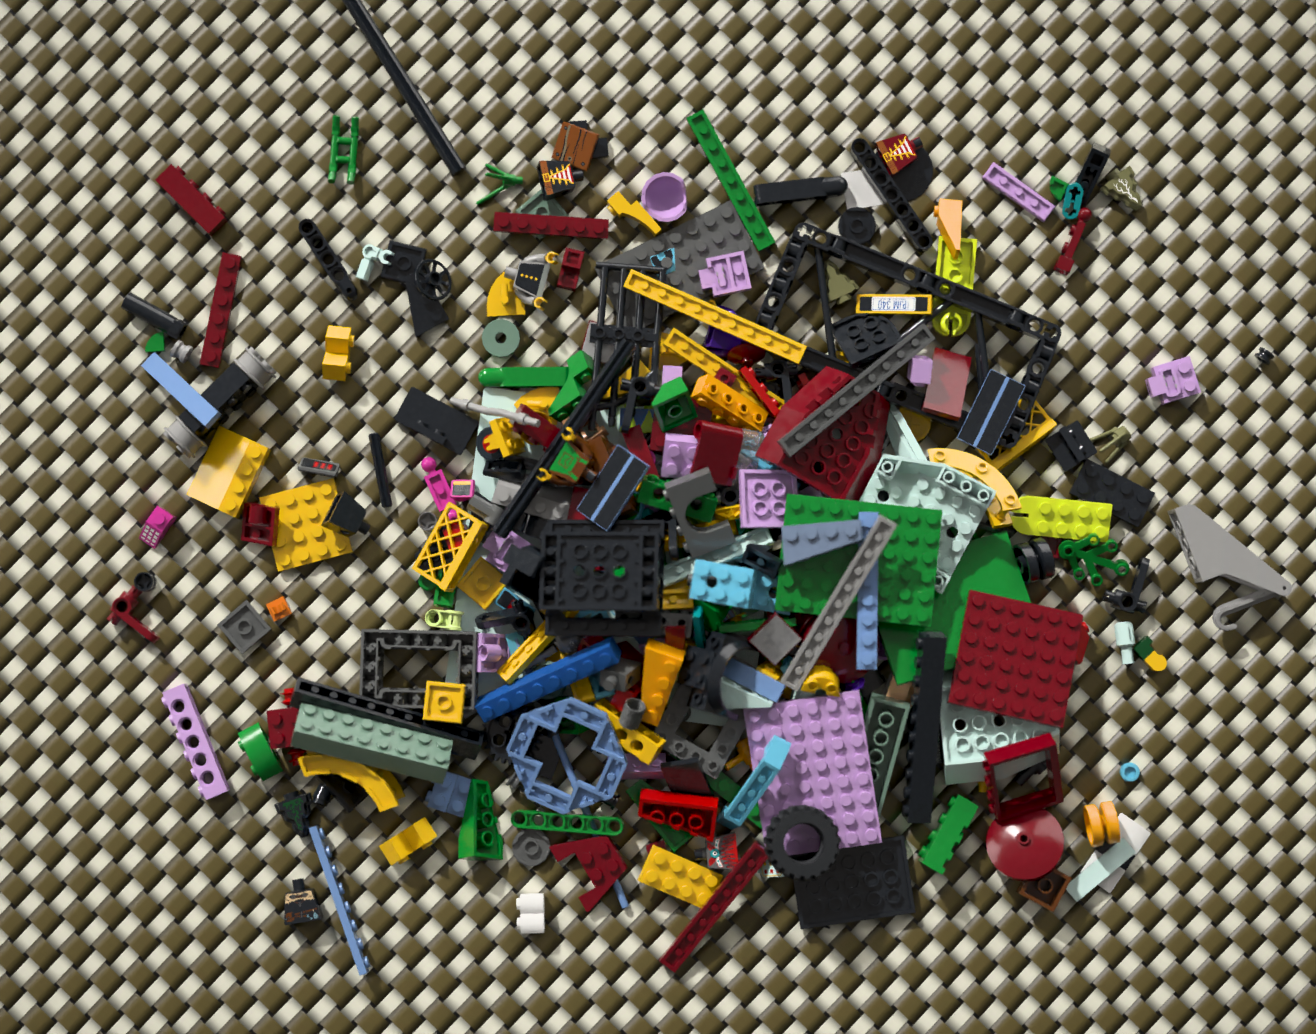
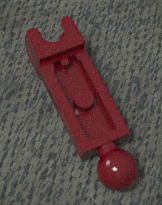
[1053,207,1092,275]

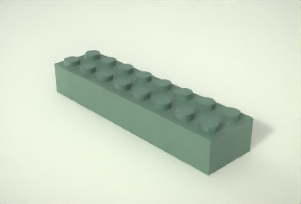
[290,702,453,784]

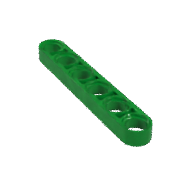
[511,809,624,836]

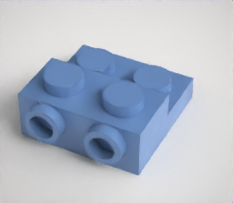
[425,771,471,818]

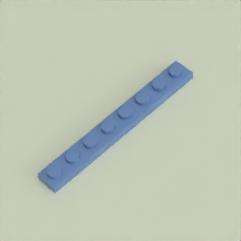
[856,512,878,670]
[309,825,370,975]

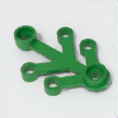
[1058,533,1130,586]

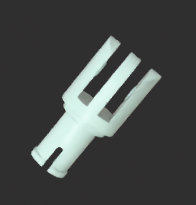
[1114,621,1136,664]

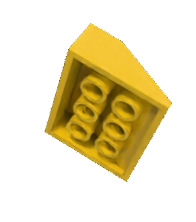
[186,426,271,519]

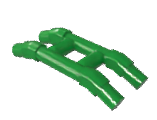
[328,115,359,185]

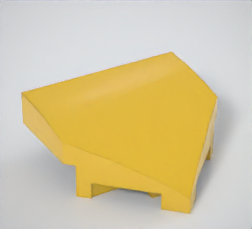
[714,501,740,521]

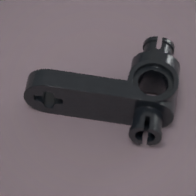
[755,359,798,404]
[620,376,661,434]
[644,509,687,562]
[1102,557,1150,614]
[475,599,536,642]

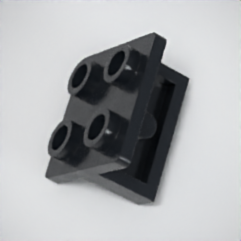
[1045,420,1097,472]

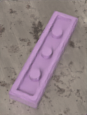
[982,162,1055,222]

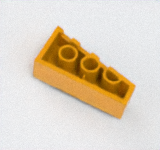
[641,638,686,727]

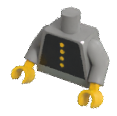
[504,252,559,311]

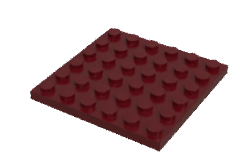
[947,590,1083,729]

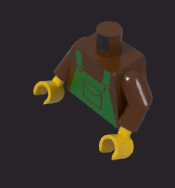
[536,427,599,487]

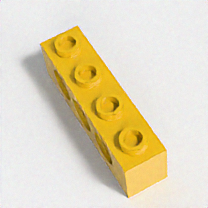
[594,698,666,765]

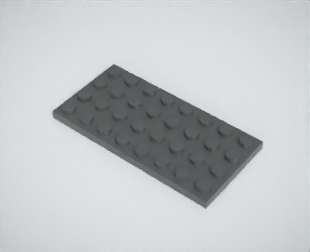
[594,200,765,328]

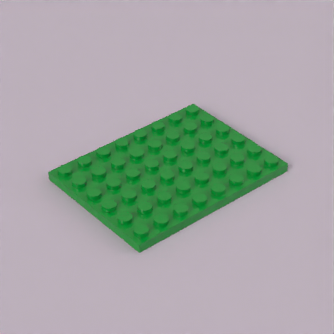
[774,493,942,627]

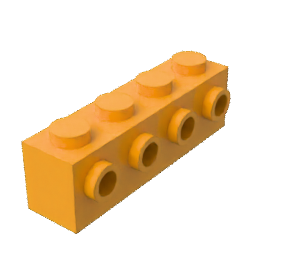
[691,373,769,436]

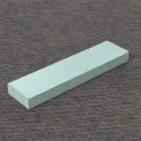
[1066,838,1136,902]

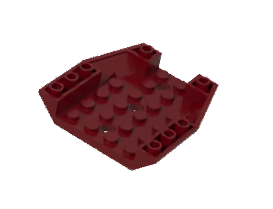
[755,366,890,501]

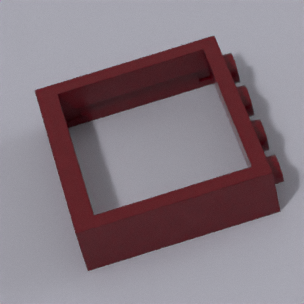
[982,732,1064,822]

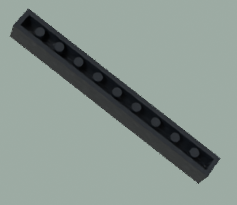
[902,632,947,823]
[289,677,484,760]

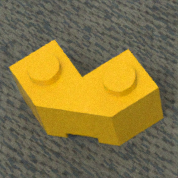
[322,325,355,381]
[379,817,437,866]

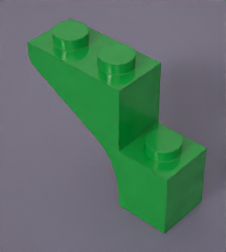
[548,350,593,422]

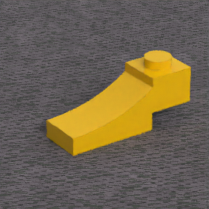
[607,191,662,237]

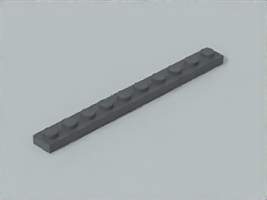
[777,323,935,457]

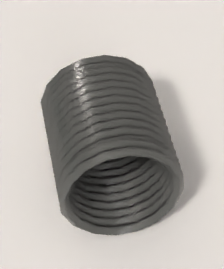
[619,698,646,730]

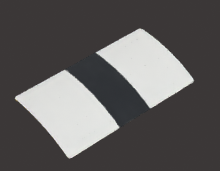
[1080,813,1151,893]

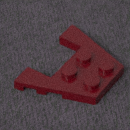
[549,835,628,912]

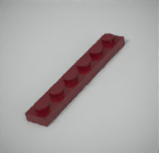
[493,212,609,240]
[200,252,242,368]

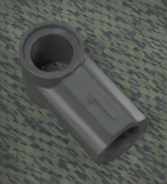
[466,494,504,526]

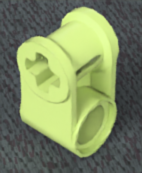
[425,609,464,631]

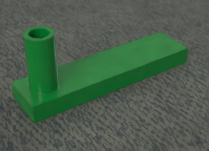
[716,616,796,633]

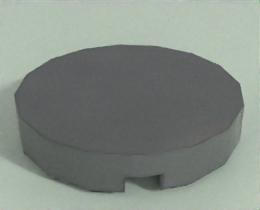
[512,829,550,866]

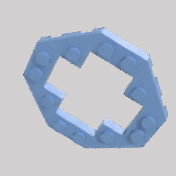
[506,697,628,814]

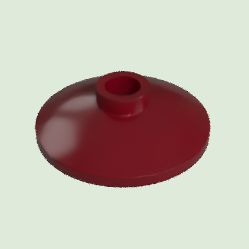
[727,343,766,366]

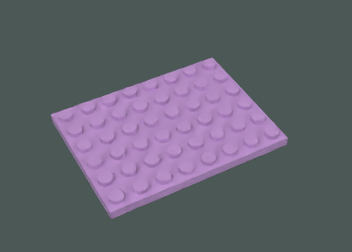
[743,690,882,855]

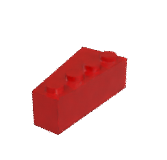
[638,788,718,843]

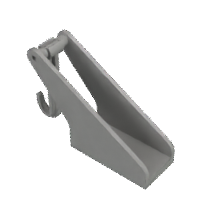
[1167,504,1292,631]

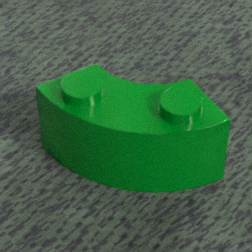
[238,722,283,781]

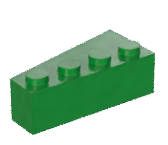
[918,794,979,875]

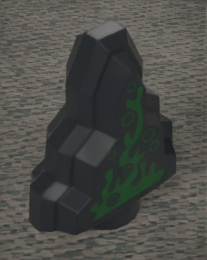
[274,790,313,838]

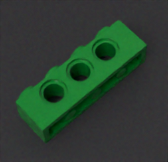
[636,474,718,523]

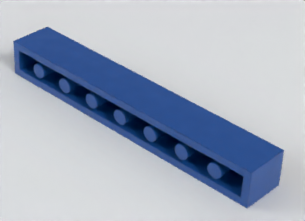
[475,636,622,723]

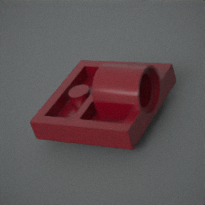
[241,502,280,546]

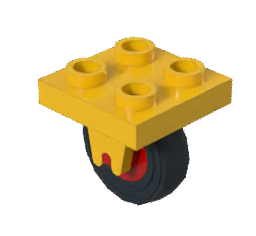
[476,418,526,461]

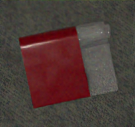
[690,420,765,488]

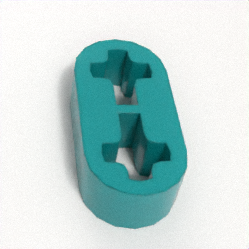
[1062,182,1083,219]

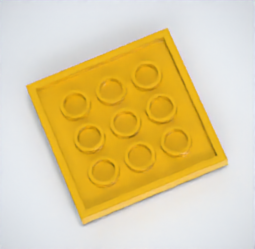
[259,478,353,572]

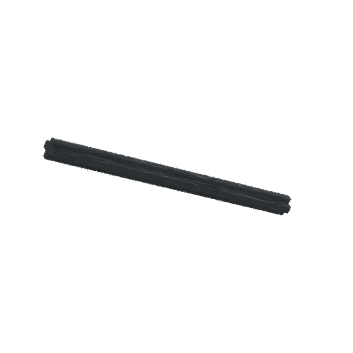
[342,0,466,176]
[491,339,637,539]

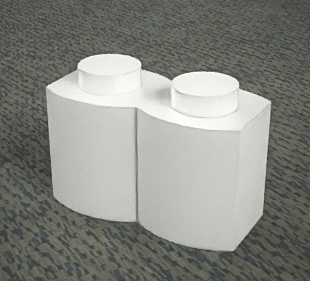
[516,893,545,934]

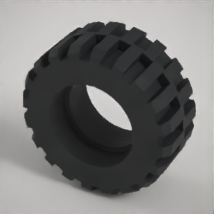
[763,805,841,881]

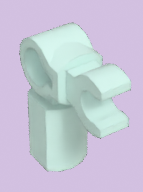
[356,244,394,282]

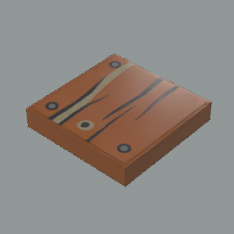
[551,121,600,171]

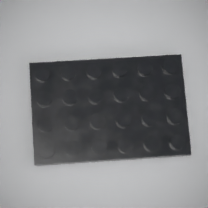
[790,835,916,929]

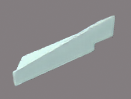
[886,403,927,461]

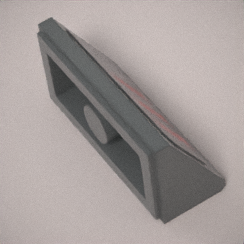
[298,457,340,478]

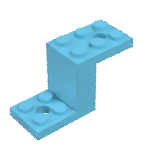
[689,559,791,615]

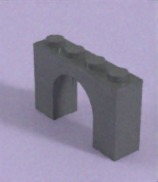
[663,467,736,559]

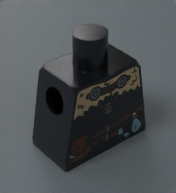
[284,878,324,925]

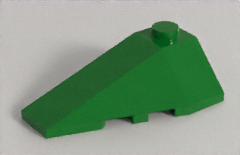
[458,779,503,861]

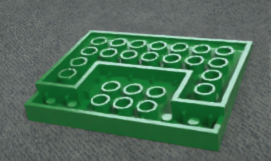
[877,531,1031,686]

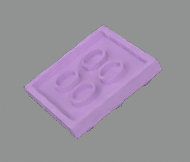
[738,469,798,528]

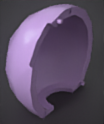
[641,172,687,222]

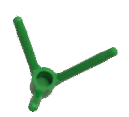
[476,163,523,205]

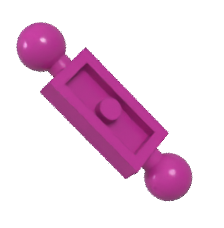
[421,457,458,521]

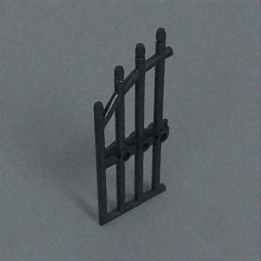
[588,262,667,431]

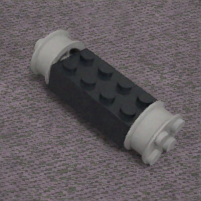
[163,347,277,458]

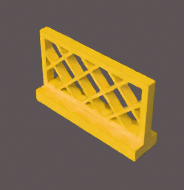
[976,400,1057,471]
[412,502,490,592]

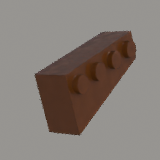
[588,436,639,520]

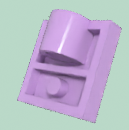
[476,633,511,673]

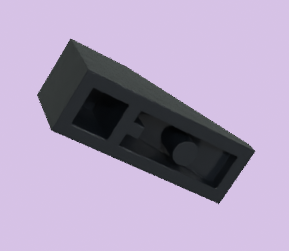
[1070,142,1111,206]

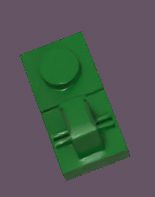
[433,569,456,608]

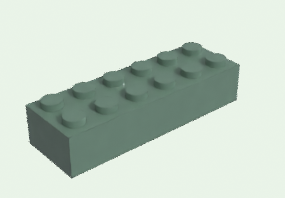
[864,692,910,817]

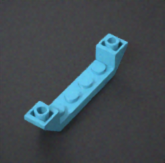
[716,734,791,830]

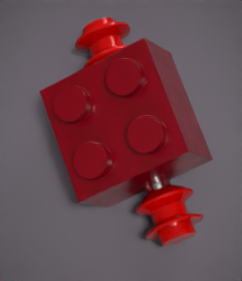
[266,688,307,766]

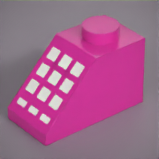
[139,506,177,549]

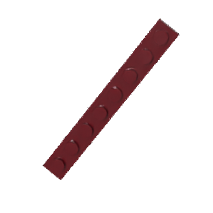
[659,841,768,973]

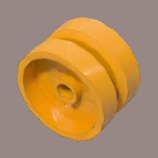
[1083,801,1120,847]

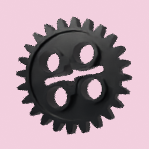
[482,706,544,765]

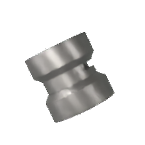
[418,512,438,532]

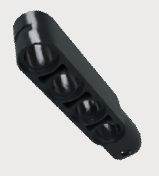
[753,176,848,206]
[299,219,358,302]

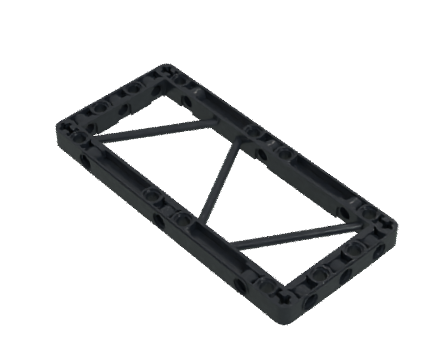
[755,222,1062,449]

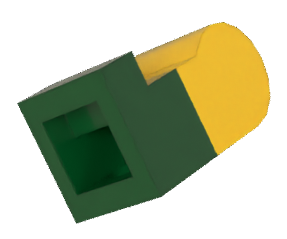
[1132,636,1167,671]

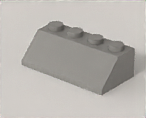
[491,473,573,521]

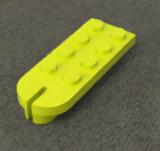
[932,236,977,337]
[1010,496,1113,542]

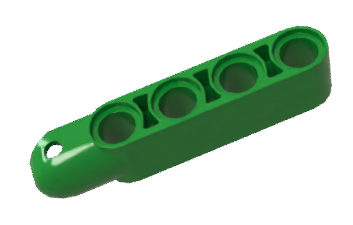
[478,367,569,388]

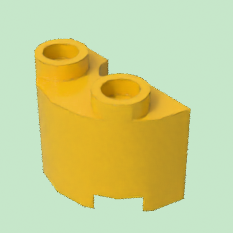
[801,665,840,697]

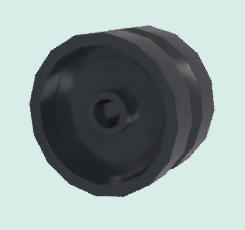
[1013,537,1055,585]

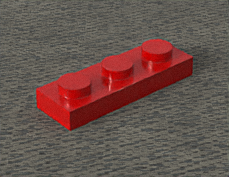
[737,366,780,417]

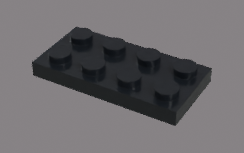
[1069,459,1155,527]

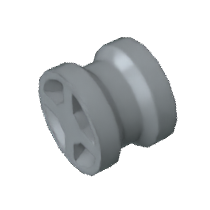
[170,340,193,364]

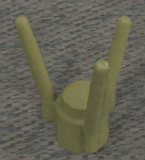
[1089,426,1131,463]

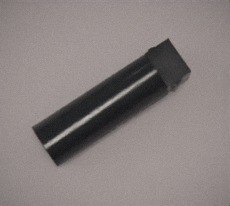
[121,292,188,339]

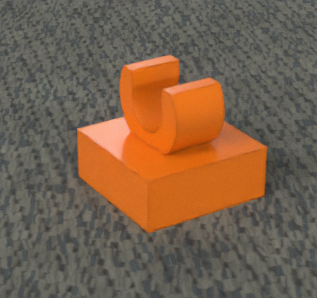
[266,596,292,622]

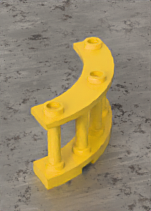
[927,448,1022,529]
[298,750,405,812]

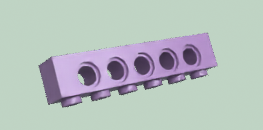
[162,683,230,800]

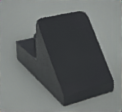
[741,544,783,579]

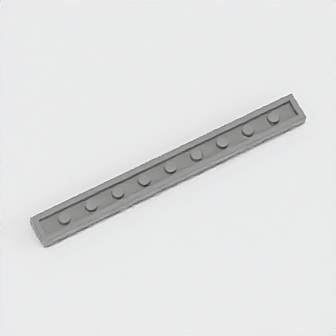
[780,514,897,692]

